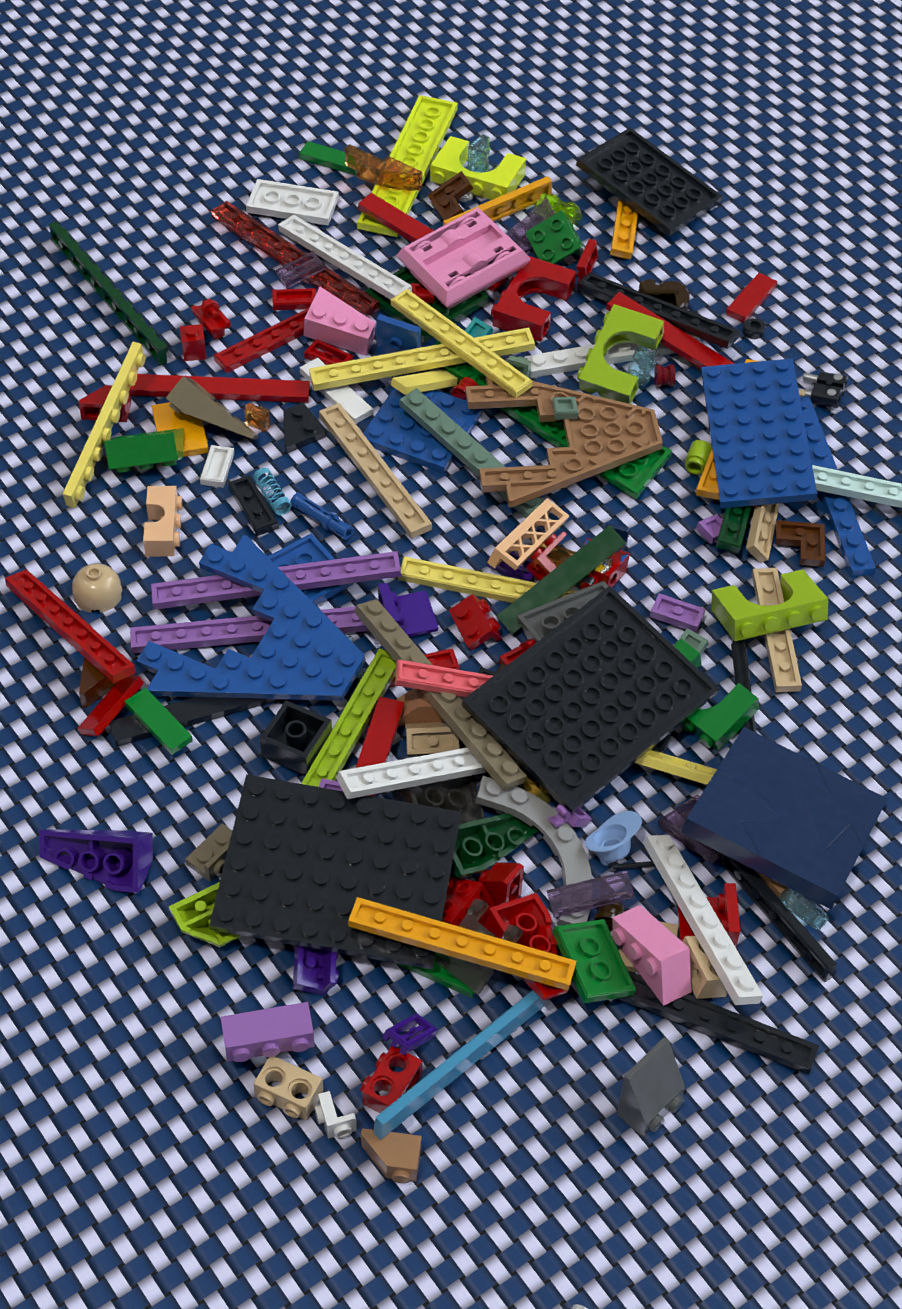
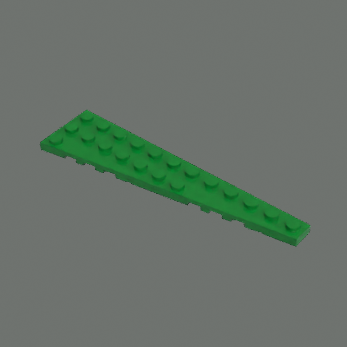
[434,340,672,499]

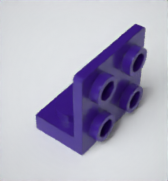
[378,582,438,637]

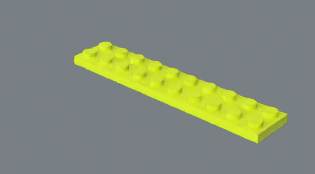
[357,95,458,237]

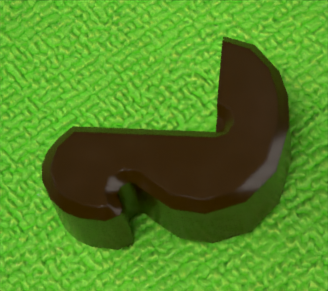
[638,279,690,310]

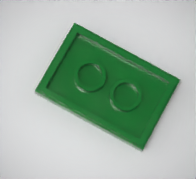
[552,919,636,1004]

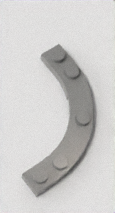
[475,776,593,926]

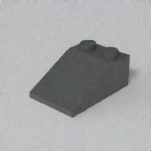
[617,1037,685,1138]

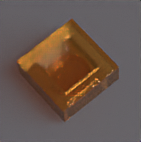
[244,403,270,432]

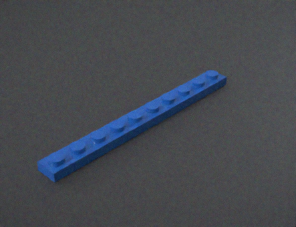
[800,396,876,577]

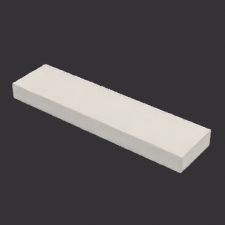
[300,358,373,424]

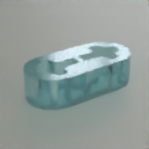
[780,888,829,930]

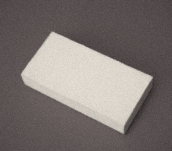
[200,445,234,488]

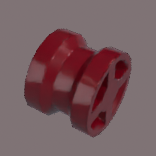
[654,364,675,387]

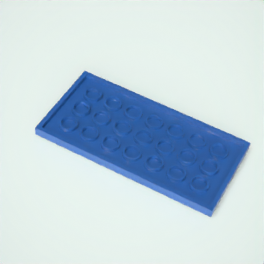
[701,358,817,509]

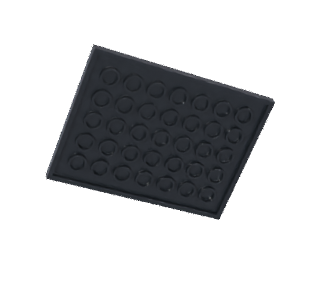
[461,586,719,815]
[209,774,462,970]

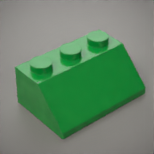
[104,428,184,472]

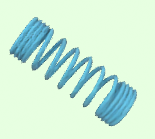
[253,468,292,515]

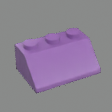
[221,1002,315,1062]

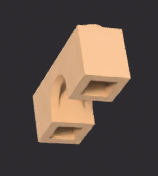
[143,486,182,557]

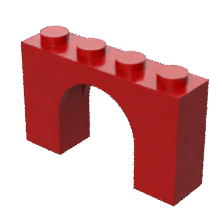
[491,256,576,342]

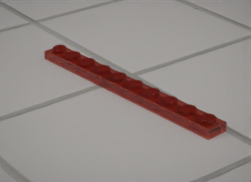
[211,201,379,317]

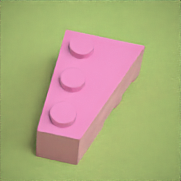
[304,287,376,356]
[611,905,692,1006]

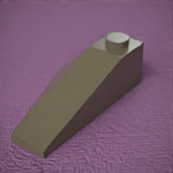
[166,376,259,439]

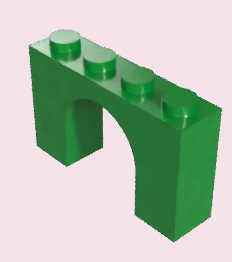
[674,639,760,752]

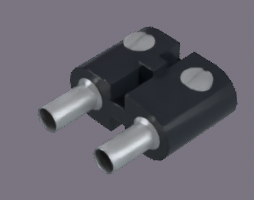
[798,371,848,408]

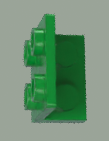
[526,210,585,264]

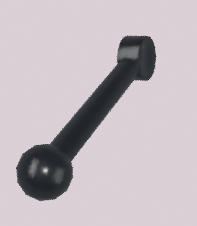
[608,861,657,872]

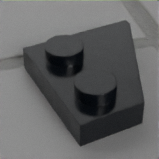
[283,402,326,454]

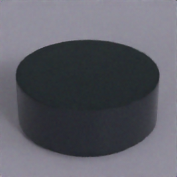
[742,318,765,339]

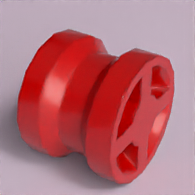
[451,377,479,400]

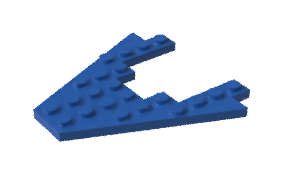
[137,535,366,701]

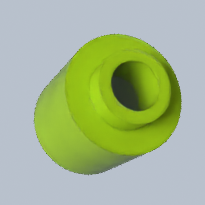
[685,440,712,475]

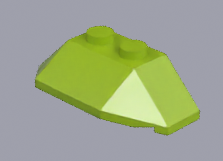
[169,882,242,947]

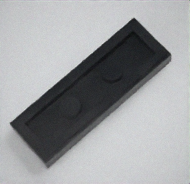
[228,475,279,536]

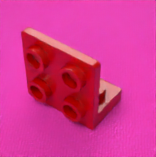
[442,876,496,931]
[677,883,740,948]

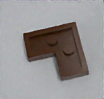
[427,171,474,220]
[775,520,825,567]

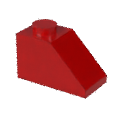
[179,324,206,362]
[79,385,132,422]
[478,863,524,906]

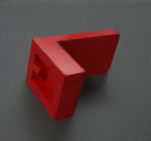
[526,531,567,581]

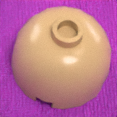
[72,563,122,613]

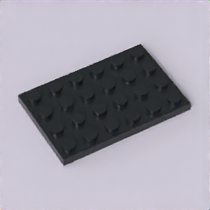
[576,128,723,236]

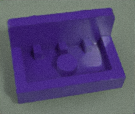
[292,945,339,996]

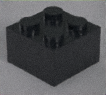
[260,700,332,776]

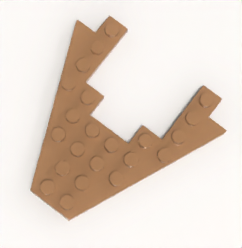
[465,376,663,507]

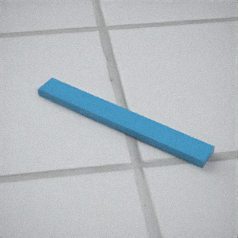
[373,990,546,1140]

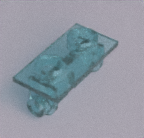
[627,346,658,387]

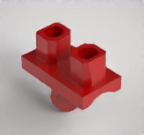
[191,299,231,339]

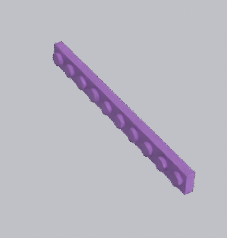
[151,551,401,610]
[130,606,369,654]

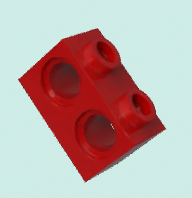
[360,1046,423,1113]

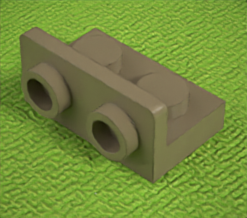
[185,823,232,882]

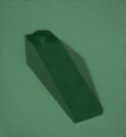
[451,813,538,878]

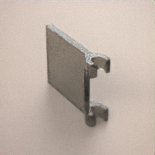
[435,899,523,994]

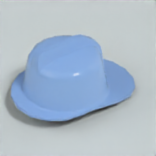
[585,811,642,866]

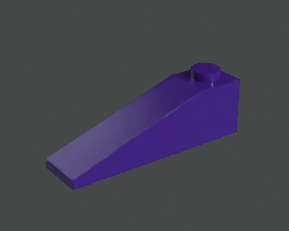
[39,829,153,893]

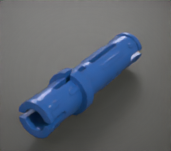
[290,493,354,540]

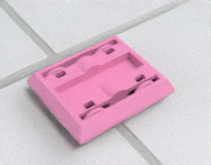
[397,207,531,309]

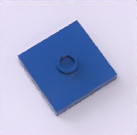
[376,314,421,354]

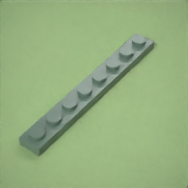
[399,388,544,518]

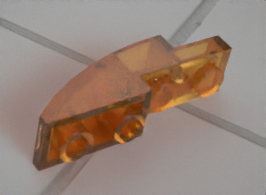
[345,144,422,191]

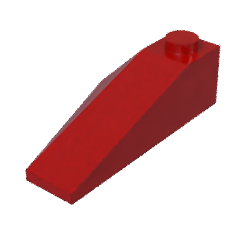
[482,893,567,1001]

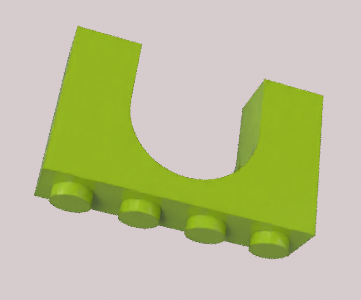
[577,304,664,404]
[712,569,828,641]

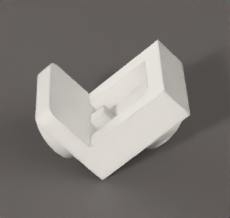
[314,1091,357,1139]

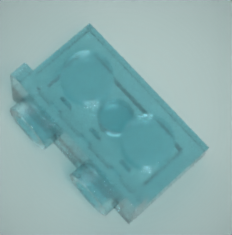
[467,134,490,173]

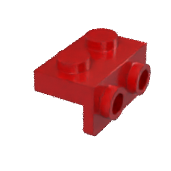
[449,594,502,650]

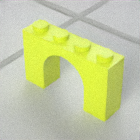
[430,136,526,200]

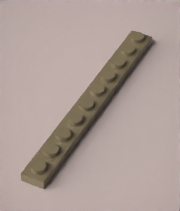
[354,599,527,791]

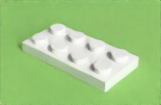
[246,179,339,225]

